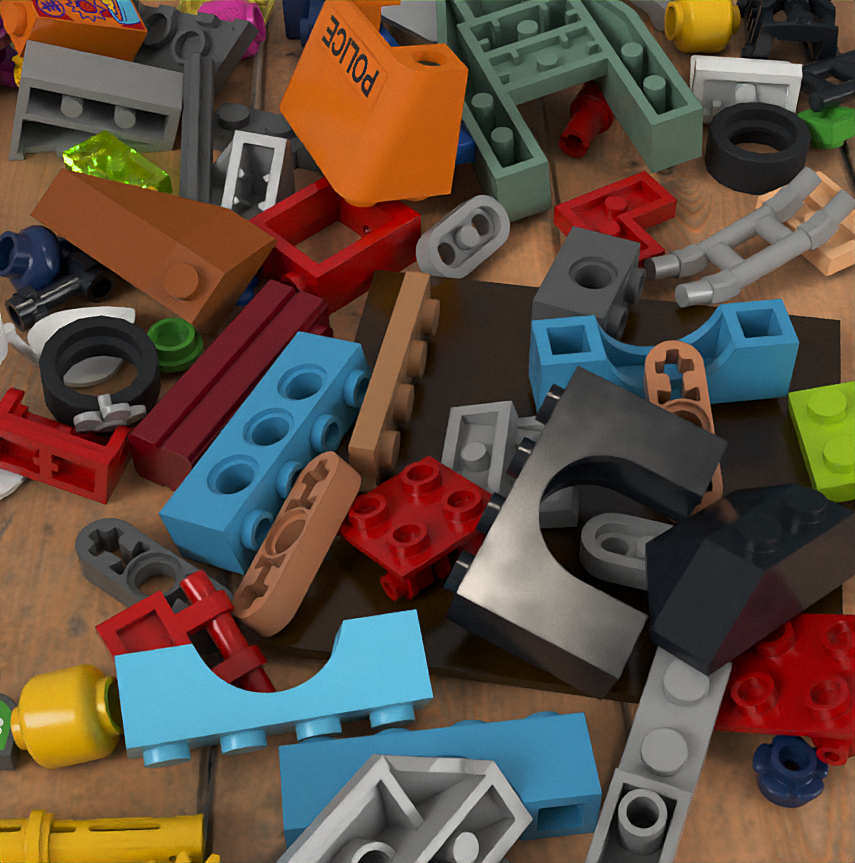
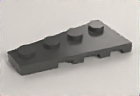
[132,0,259,102]

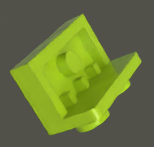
[788,381,855,503]

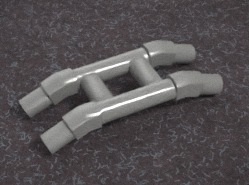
[643,166,855,307]

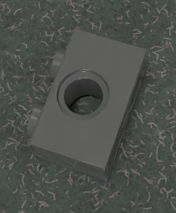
[532,226,646,341]

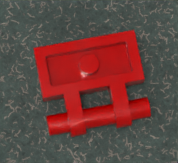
[95,569,277,693]

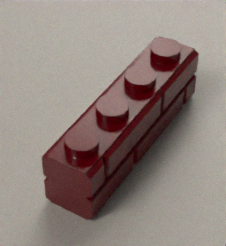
[127,279,334,492]

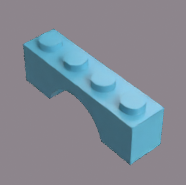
[114,609,433,768]

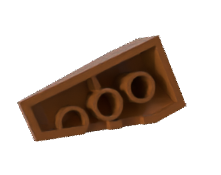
[30,168,278,337]

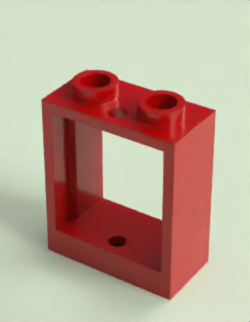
[247,176,421,316]

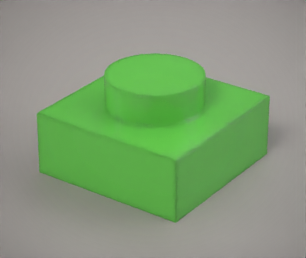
[797,106,855,149]

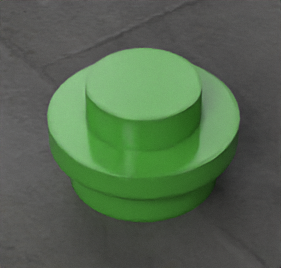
[147,318,204,372]

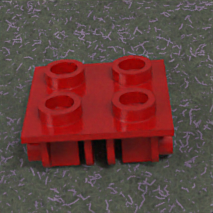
[337,455,493,601]
[714,614,855,766]

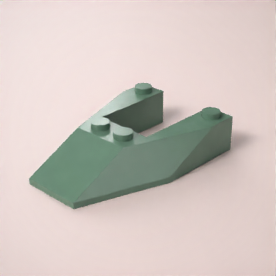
[436,0,703,223]

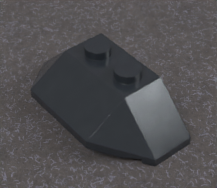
[645,483,855,676]

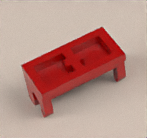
[0,387,133,505]

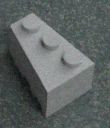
[8,40,183,161]

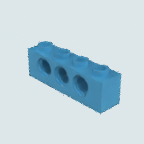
[158,331,372,575]

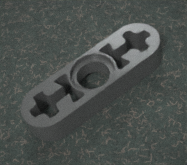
[75,518,240,655]

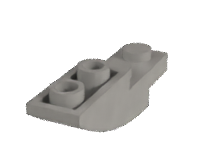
[585,646,732,863]

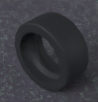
[704,102,811,195]
[39,315,161,436]

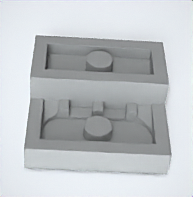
[441,400,581,528]

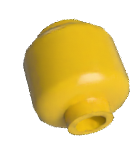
[664,0,741,53]
[10,664,124,770]

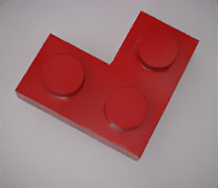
[553,171,677,269]

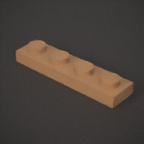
[348,271,440,493]

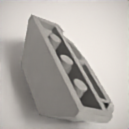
[276,754,533,863]

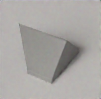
[212,130,295,220]

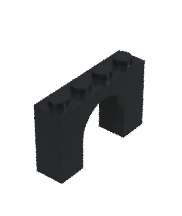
[443,366,728,701]

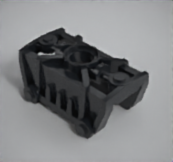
[736,0,841,62]

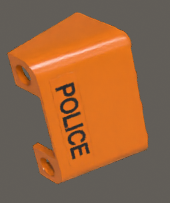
[279,0,469,207]

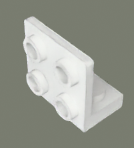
[689,55,802,125]

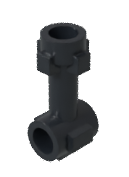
[5,251,117,332]

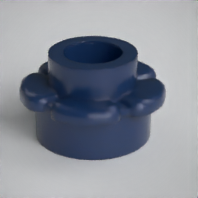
[752,735,829,808]

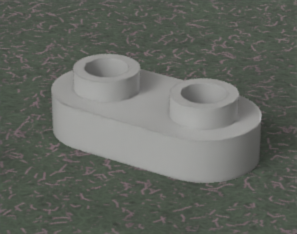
[416,195,510,279]
[579,513,674,591]

